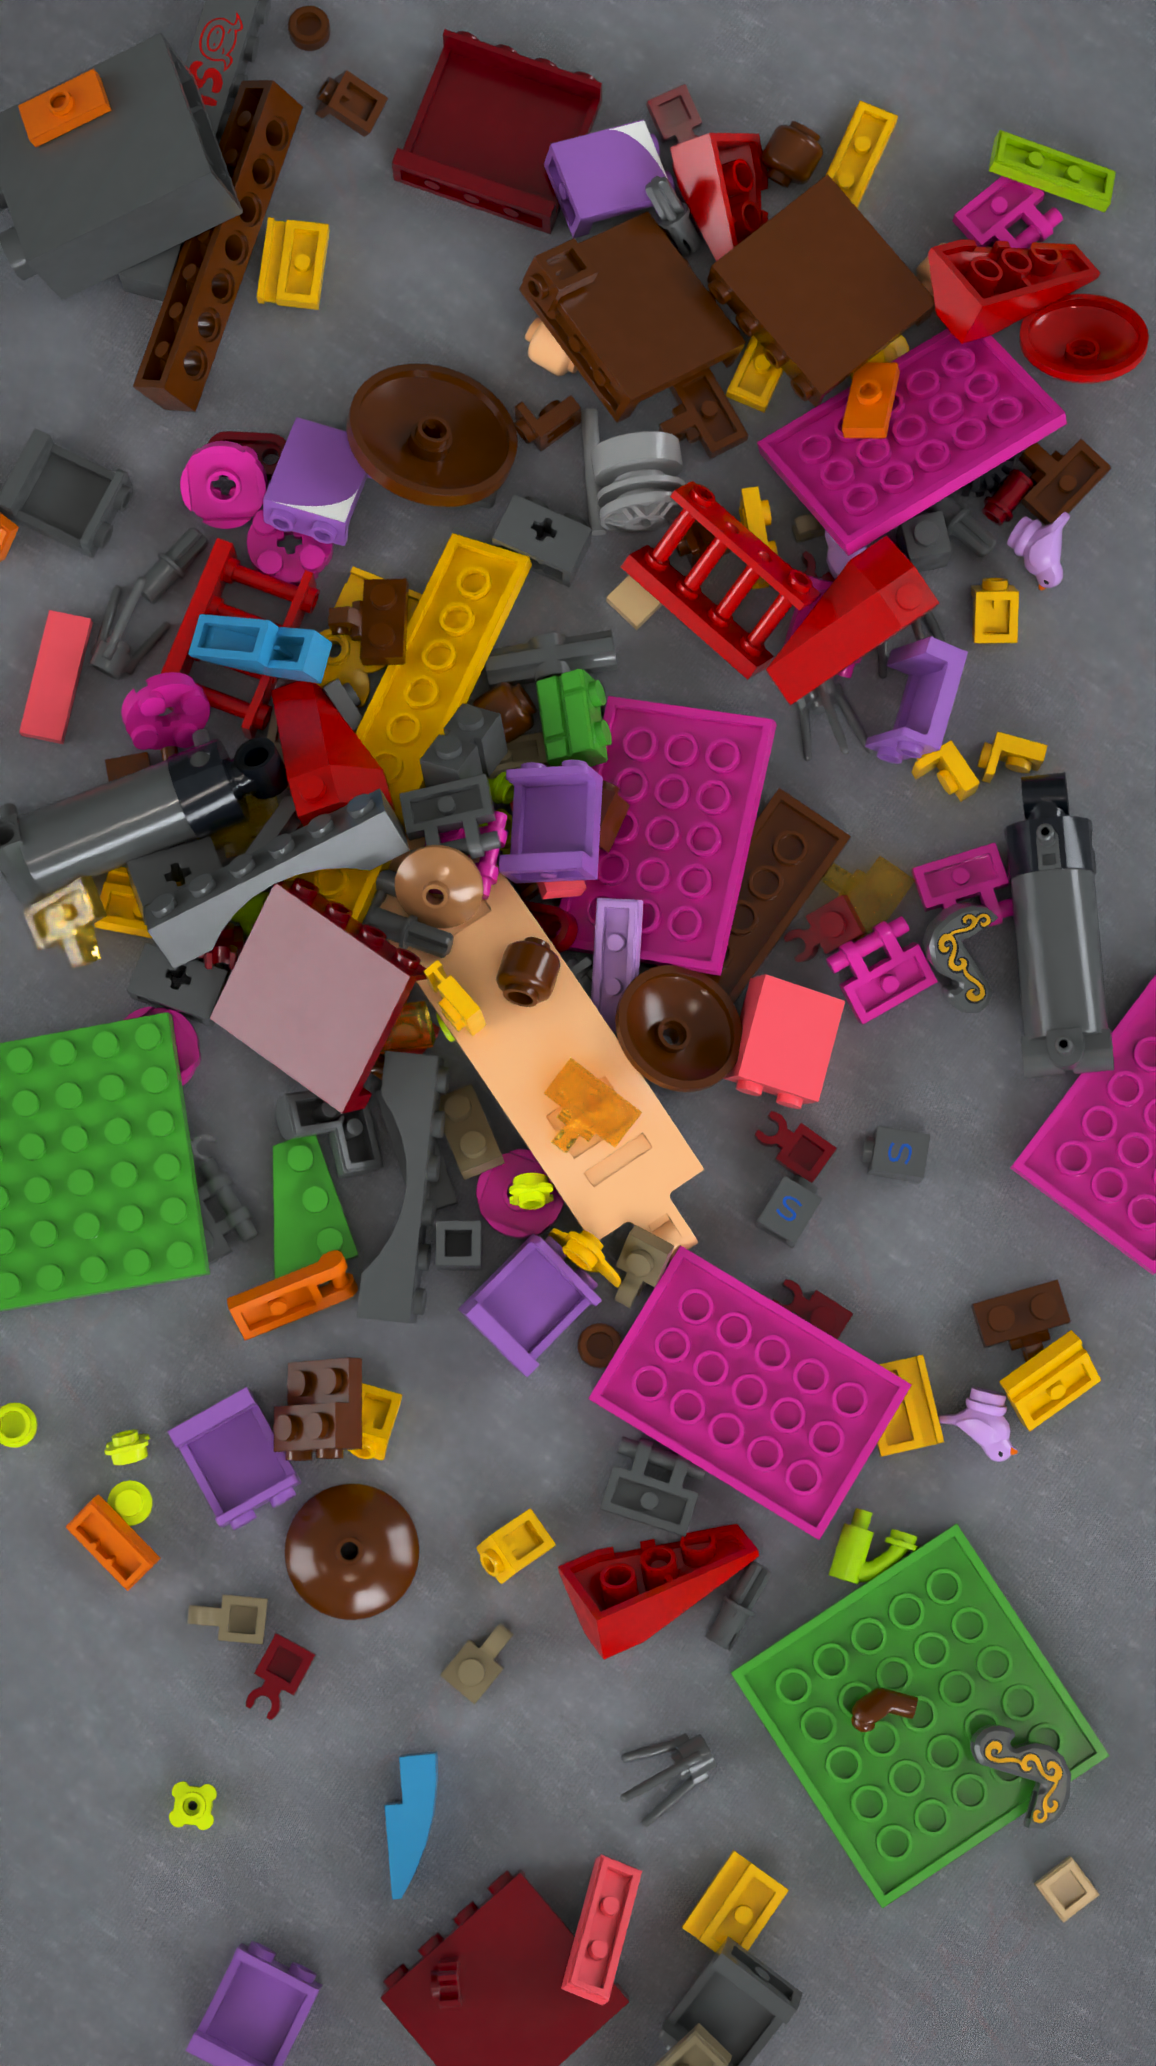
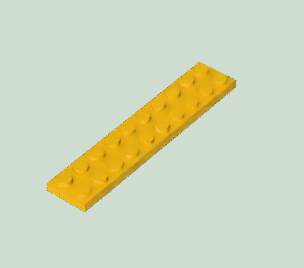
[284,533,532,923]

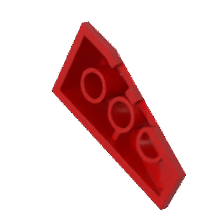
[670,133,768,261]
[928,239,1100,344]
[766,535,939,706]
[271,681,395,826]
[558,1524,759,1660]

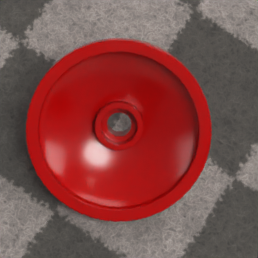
[1019,294,1149,384]

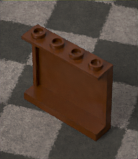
[707,174,935,407]
[519,211,746,423]

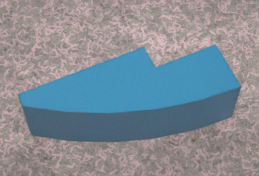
[188,614,333,684]
[384,1751,438,1900]

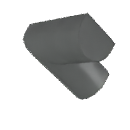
[276,1084,384,1178]

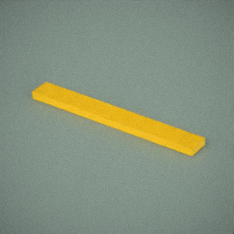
[726,100,898,413]

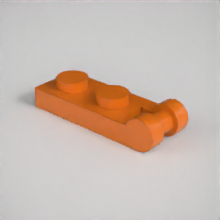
[227,1250,358,1341]

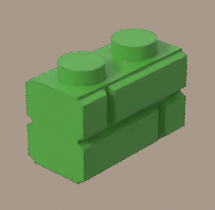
[536,669,612,767]

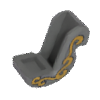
[922,902,998,1014]
[970,1724,1071,1829]

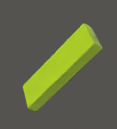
[988,130,1116,213]

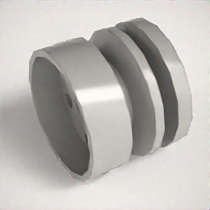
[591,431,685,532]

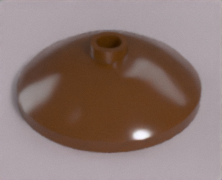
[615,965,742,1092]
[285,1484,420,1620]

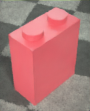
[723,974,845,1109]

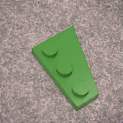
[273,1135,359,1279]

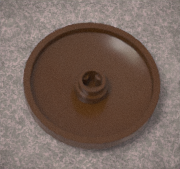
[346,363,518,507]

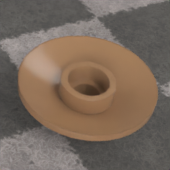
[395,845,484,928]

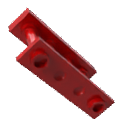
[621,481,821,680]
[161,538,320,739]

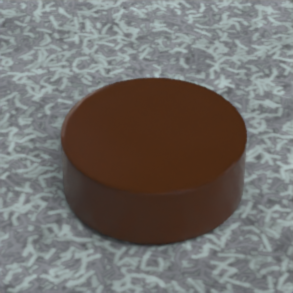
[288,6,331,51]
[578,1323,622,1369]

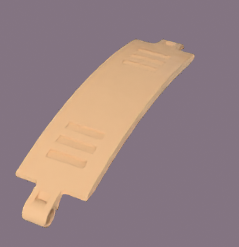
[380,832,704,1264]

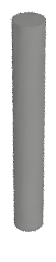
[581,408,606,536]

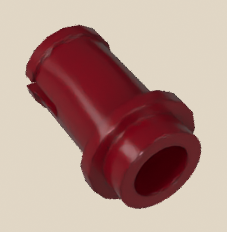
[982,469,1034,526]

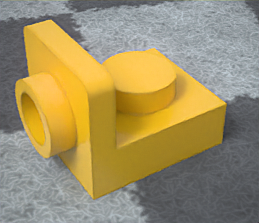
[971,578,1019,643]
[977,731,1048,783]
[911,740,980,802]
[348,1383,403,1460]
[476,1508,556,1584]

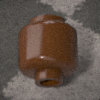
[761,121,823,188]
[473,682,537,744]
[496,937,560,1007]

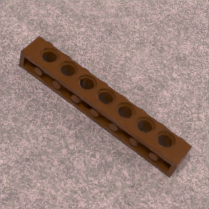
[133,80,303,412]

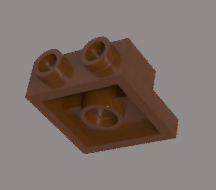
[273,1357,362,1461]

